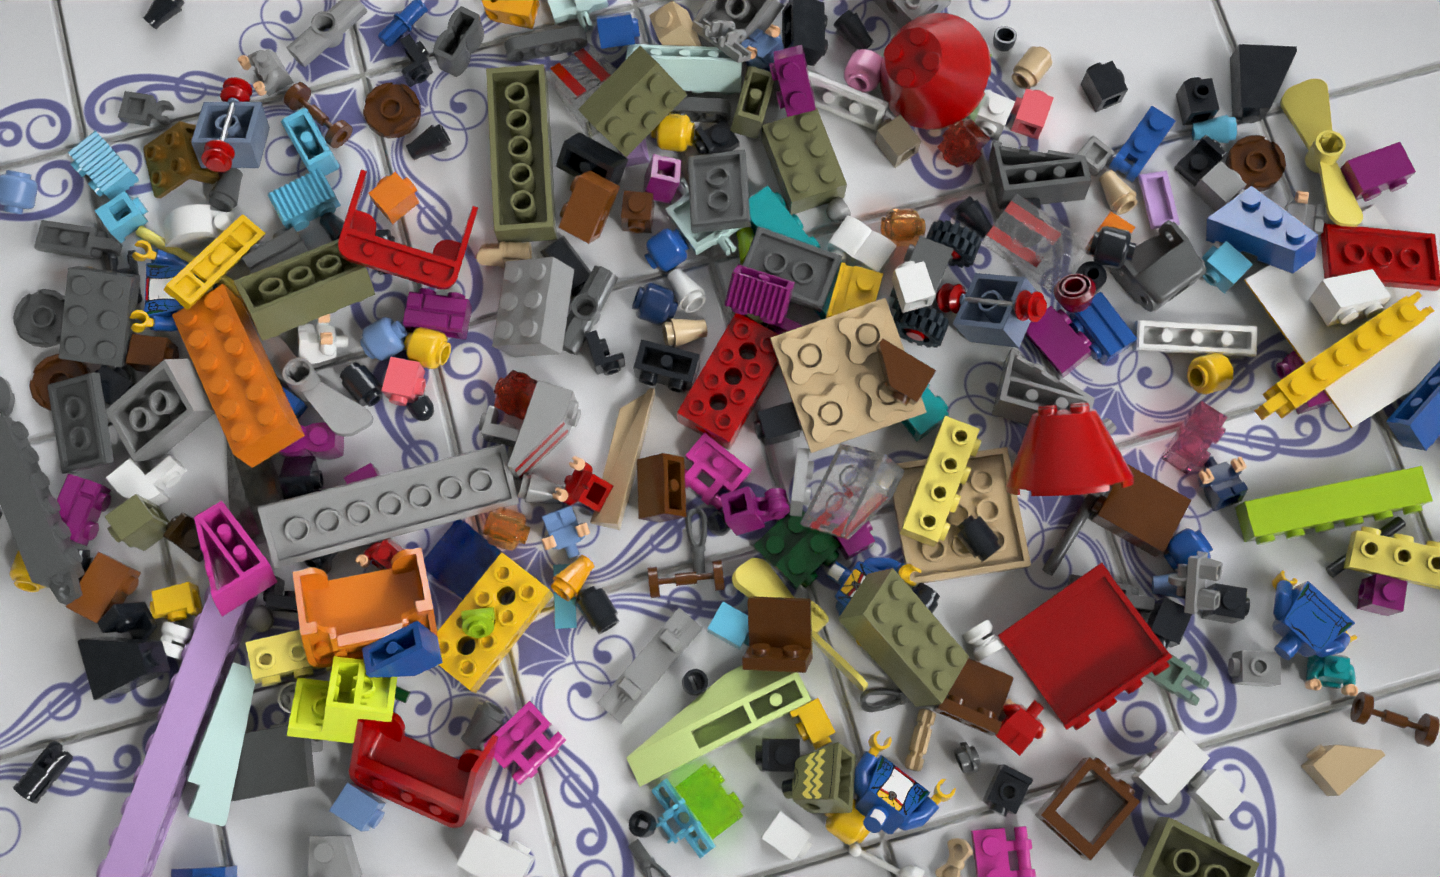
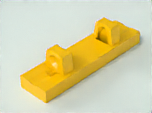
[163,214,266,310]

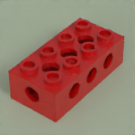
[677,313,779,450]

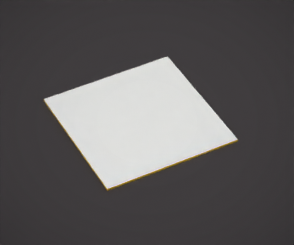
[1244,205,1440,428]

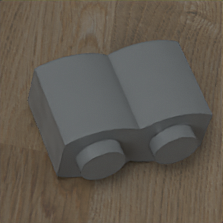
[433,6,484,77]

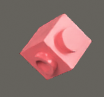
[1010,88,1054,140]
[381,357,426,406]

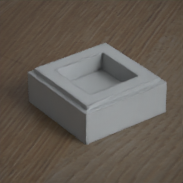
[1077,135,1116,176]

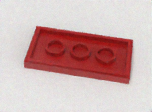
[1320,223,1440,291]

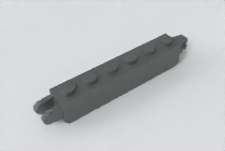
[0,409,85,605]

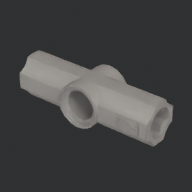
[286,0,367,67]

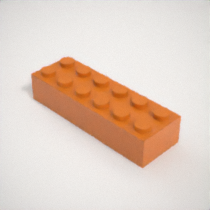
[172,284,305,468]

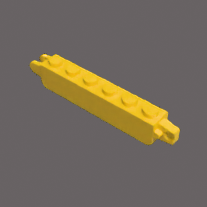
[1254,291,1435,420]

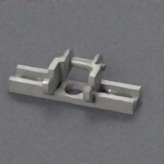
[692,19,752,63]

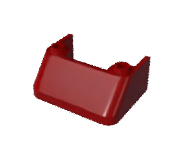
[338,169,478,290]
[349,712,498,828]

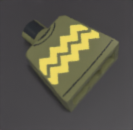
[781,742,856,813]

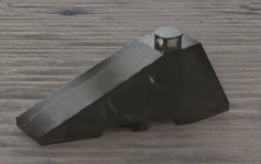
[226,439,284,546]

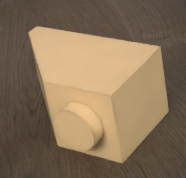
[649,1,702,46]
[1301,744,1385,796]

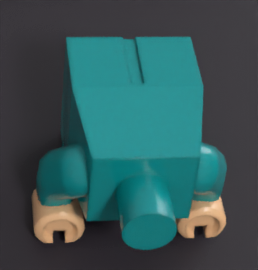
[1305,654,1358,696]

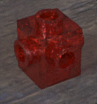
[937,119,990,168]
[494,370,538,420]

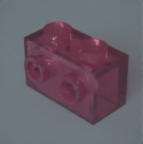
[1161,401,1228,474]

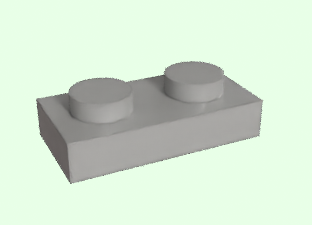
[790,448,814,517]

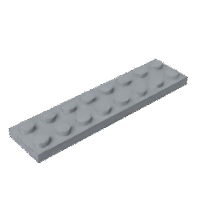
[258,444,519,569]

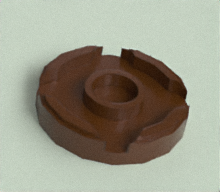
[363,82,421,139]
[1225,135,1286,192]
[29,354,91,411]

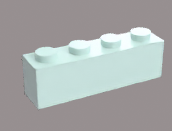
[626,44,742,95]

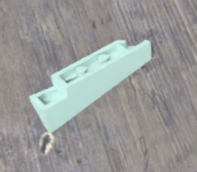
[186,662,255,826]

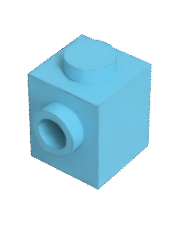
[1201,241,1253,294]

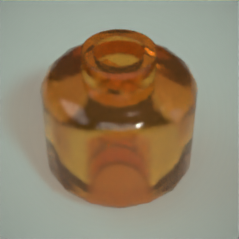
[880,208,926,247]
[482,507,530,551]

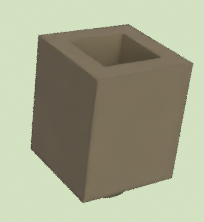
[875,115,921,168]

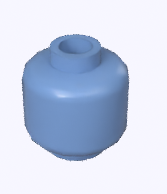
[0,170,38,215]
[360,317,407,361]

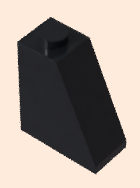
[1230,44,1297,123]
[77,637,171,700]

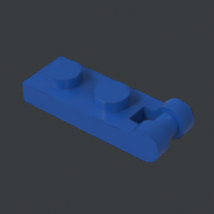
[1108,106,1176,183]

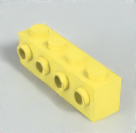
[899,416,982,547]
[1344,527,1440,590]
[245,630,332,687]

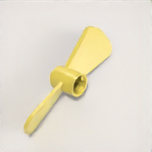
[1280,79,1363,227]
[732,558,868,692]

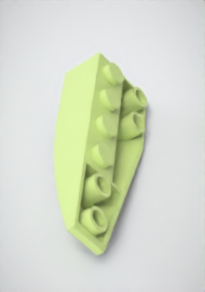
[626,665,811,787]

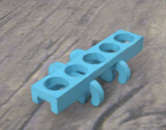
[651,778,716,858]

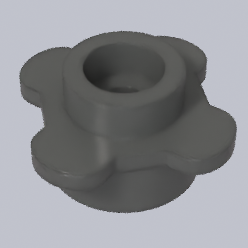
[954,742,980,773]

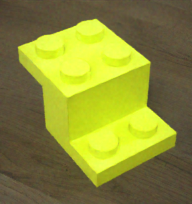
[287,656,397,743]

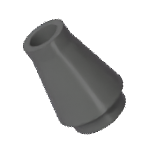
[209,168,243,212]
[461,700,506,749]

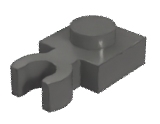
[118,91,175,126]

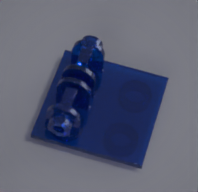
[424,519,506,600]

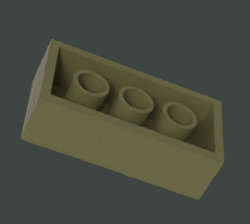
[234,239,375,341]
[838,568,969,707]

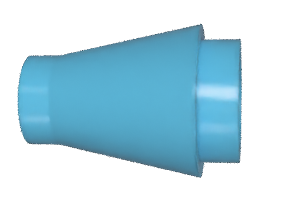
[1192,114,1237,143]

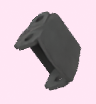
[1109,220,1206,312]

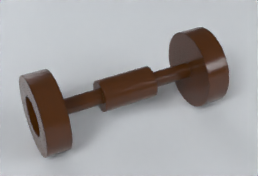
[283,82,353,148]
[648,559,725,598]
[1350,692,1440,747]

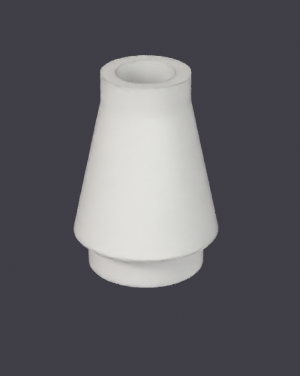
[667,268,706,313]

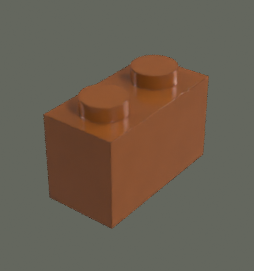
[558,171,620,244]
[65,552,141,623]

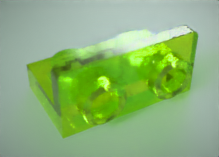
[675,764,744,840]

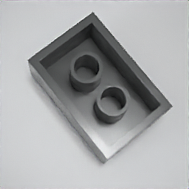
[59,266,140,367]

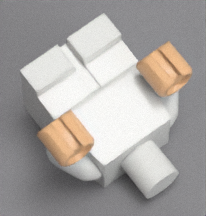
[297,314,348,363]

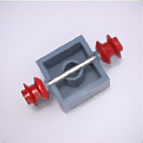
[191,77,270,172]
[936,273,1047,348]

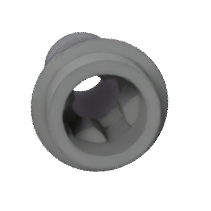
[518,473,565,504]

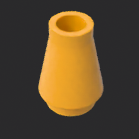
[551,555,595,601]

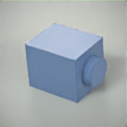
[329,783,386,832]

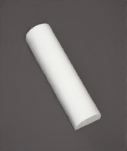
[772,70,889,131]
[1132,320,1257,357]

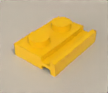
[826,262,883,318]

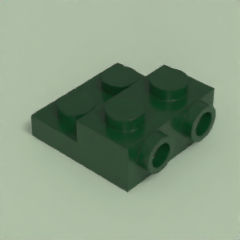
[753,510,841,591]

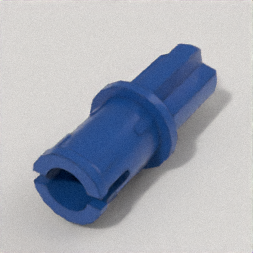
[378,0,428,47]

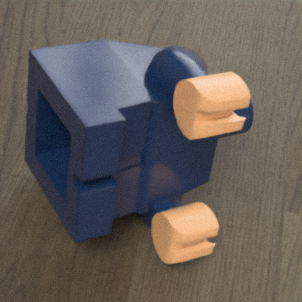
[1198,456,1248,511]

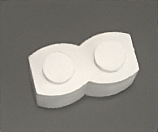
[827,215,897,273]

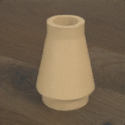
[1099,170,1138,215]
[662,319,707,348]

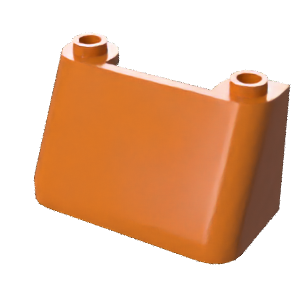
[292,548,438,668]

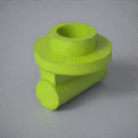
[461,607,495,638]

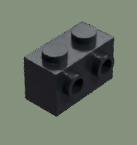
[782,0,828,66]
[555,132,628,185]
[633,339,700,393]

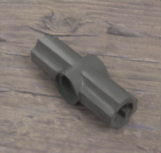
[562,266,618,355]

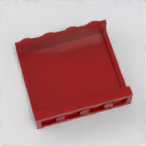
[998,562,1172,730]

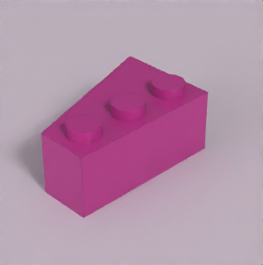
[194,501,277,617]

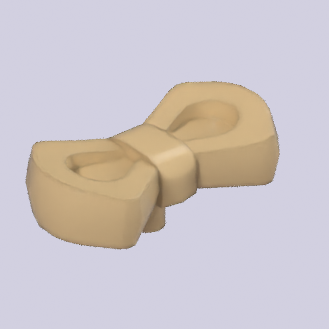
[935,838,973,877]

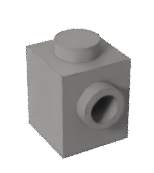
[1192,161,1247,212]
[1228,650,1281,687]

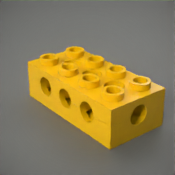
[437,552,554,693]

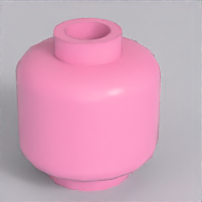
[844,49,882,92]

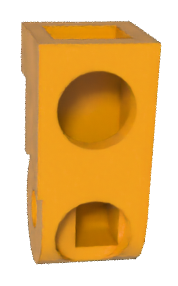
[482,0,540,29]

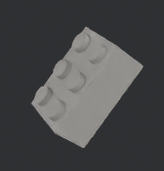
[492,257,574,357]
[106,359,215,462]

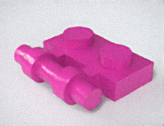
[685,433,752,511]
[483,701,566,785]
[971,826,1036,877]

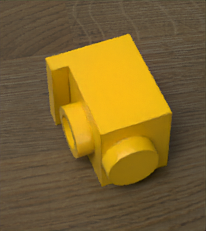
[150,582,203,622]
[789,698,836,750]

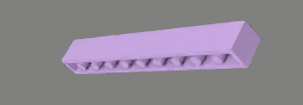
[96,585,259,877]

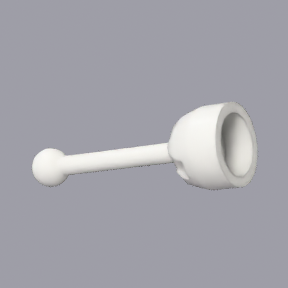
[849,843,925,877]

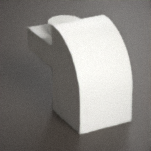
[163,204,234,250]
[106,455,187,505]

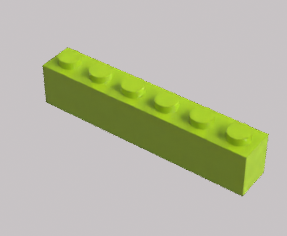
[1235,466,1433,545]

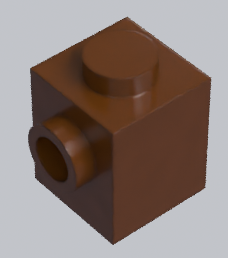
[621,190,655,233]
[126,334,179,372]

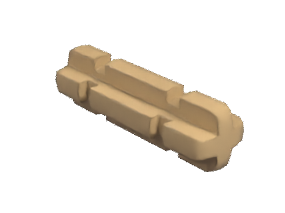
[905,709,936,772]

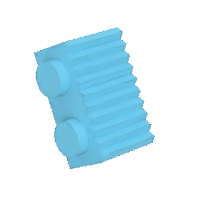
[281,108,340,176]
[68,130,139,200]
[268,168,341,231]

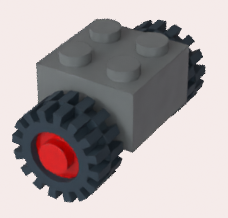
[890,220,982,348]

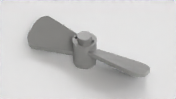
[253,324,373,437]

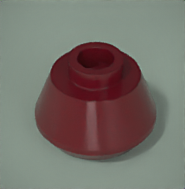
[1054,274,1096,313]

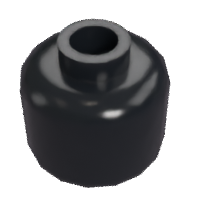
[1089,226,1136,269]

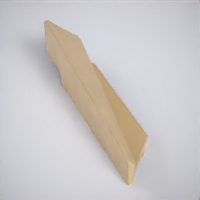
[590,388,655,530]

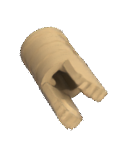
[475,241,532,268]

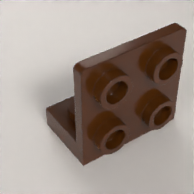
[742,596,813,673]
[933,658,1014,736]

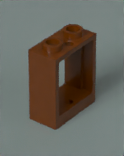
[1035,757,1140,861]

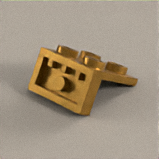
[143,121,220,199]

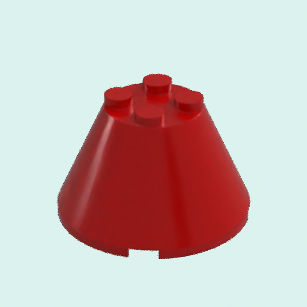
[879,13,991,130]
[1006,402,1134,496]

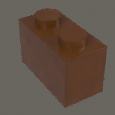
[637,453,686,523]

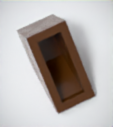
[876,338,936,406]

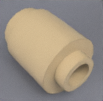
[1011,46,1053,90]

